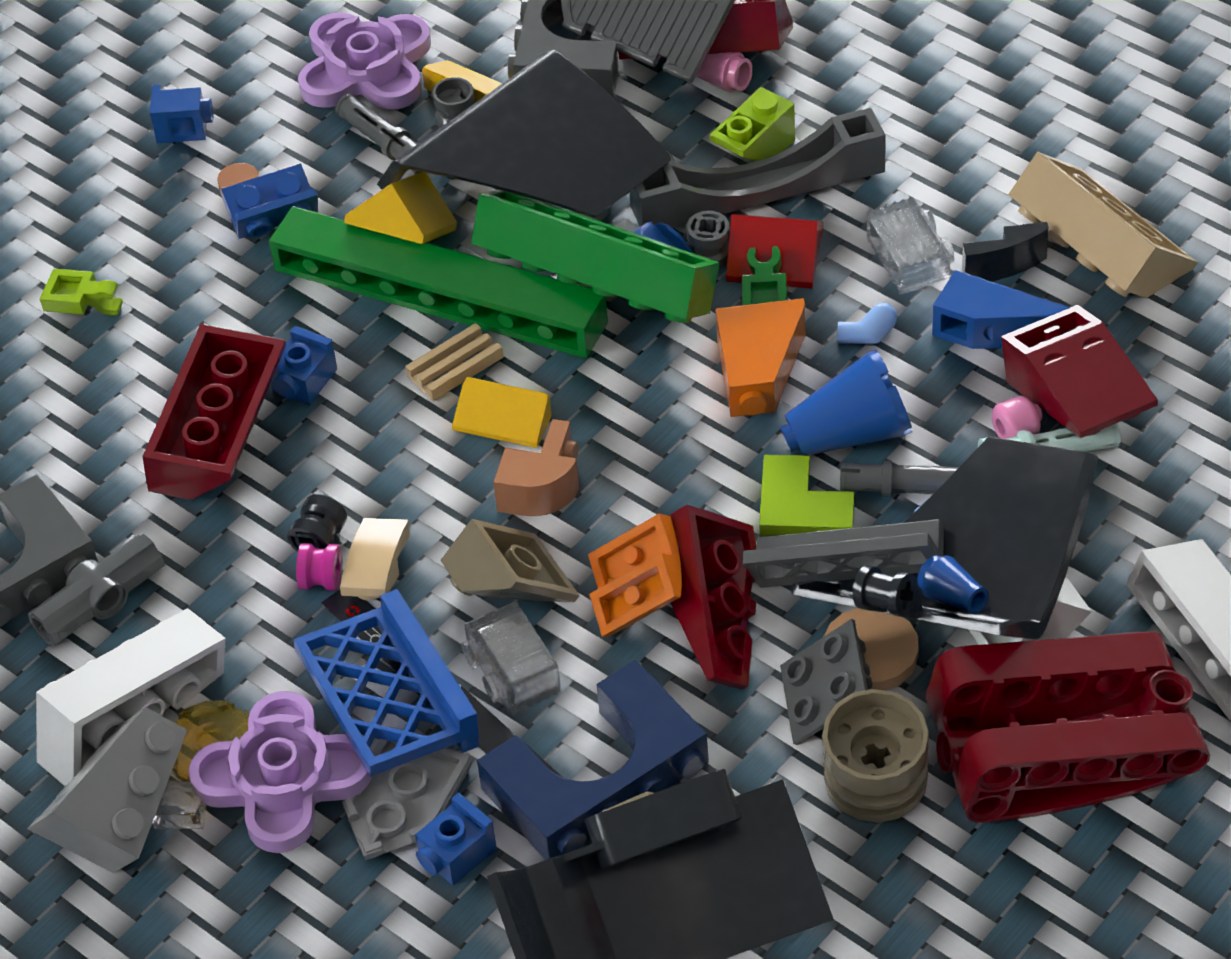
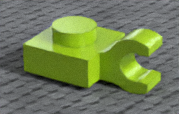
[39,269,123,315]

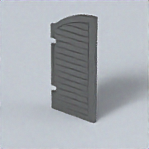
[561,0,735,83]

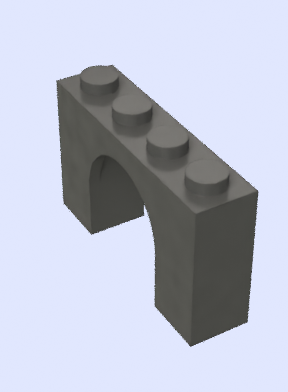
[508,0,619,97]
[0,474,98,627]

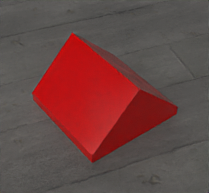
[726,214,824,289]

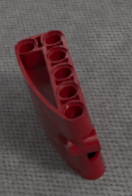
[926,631,1210,823]

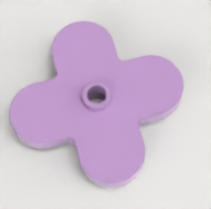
[298,12,431,110]
[189,691,372,853]

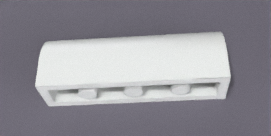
[1126,539,1231,721]

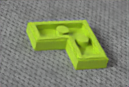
[759,454,854,536]

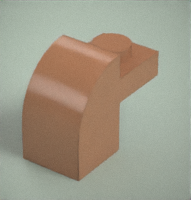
[493,419,579,516]

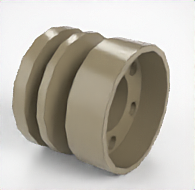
[822,689,929,823]

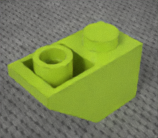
[710,87,795,161]

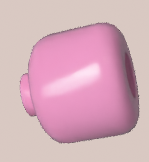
[992,396,1043,439]

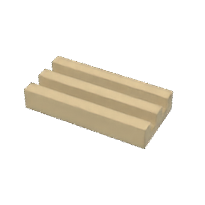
[405,323,504,401]

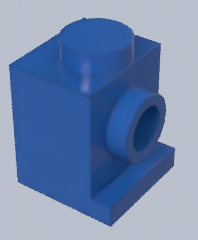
[150,85,214,143]
[271,326,337,405]
[415,792,497,885]

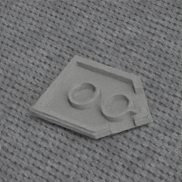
[342,739,474,860]

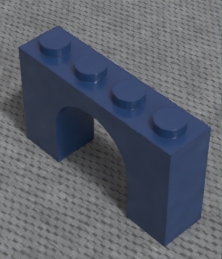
[477,660,709,860]

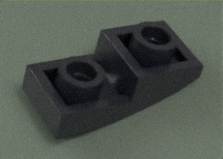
[962,222,1049,282]

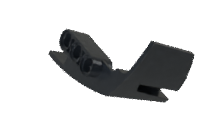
[487,769,834,959]

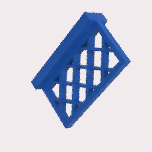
[293,589,480,777]

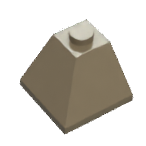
[440,519,580,602]

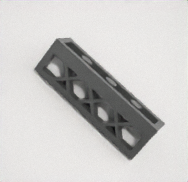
[743,519,944,588]

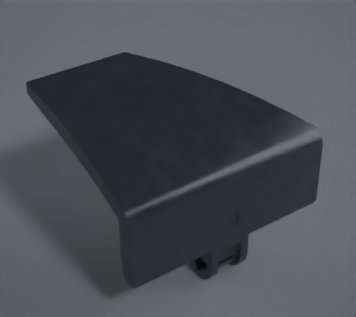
[377,50,671,218]
[791,436,1098,640]

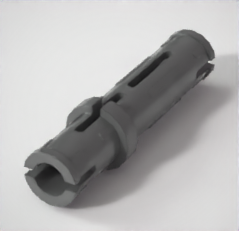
[335,93,422,174]
[840,460,959,497]

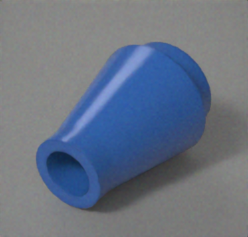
[917,555,989,614]

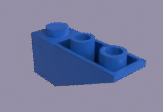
[932,270,1070,349]

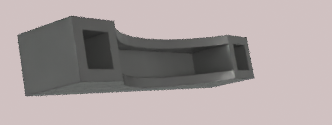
[629,107,886,228]

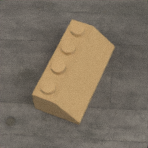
[1008,152,1198,298]

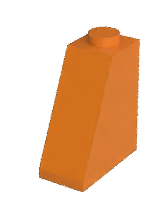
[716,298,806,417]

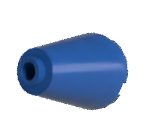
[780,349,913,455]

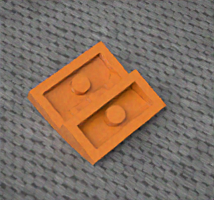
[588,513,682,638]

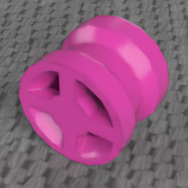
[296,543,342,591]

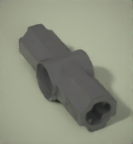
[27,534,165,646]

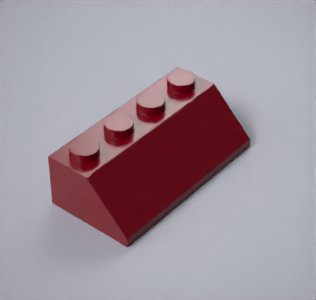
[142,324,286,500]

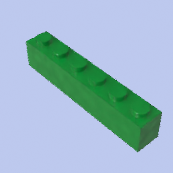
[471,190,720,323]

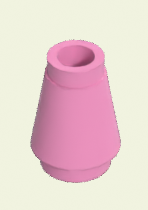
[696,52,752,93]

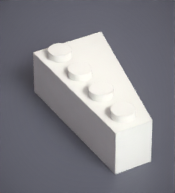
[36,608,225,786]

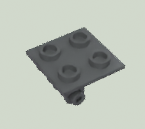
[780,619,873,745]

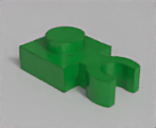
[742,246,788,305]

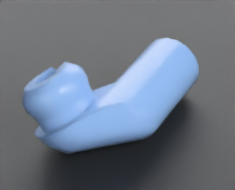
[837,303,898,344]

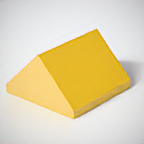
[344,172,457,244]

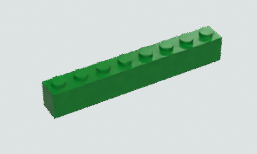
[269,206,608,359]

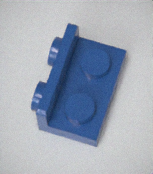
[221,163,318,239]

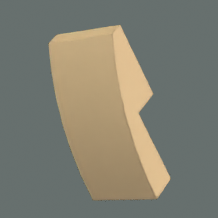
[340,518,410,600]

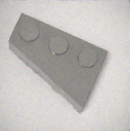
[27,707,187,873]

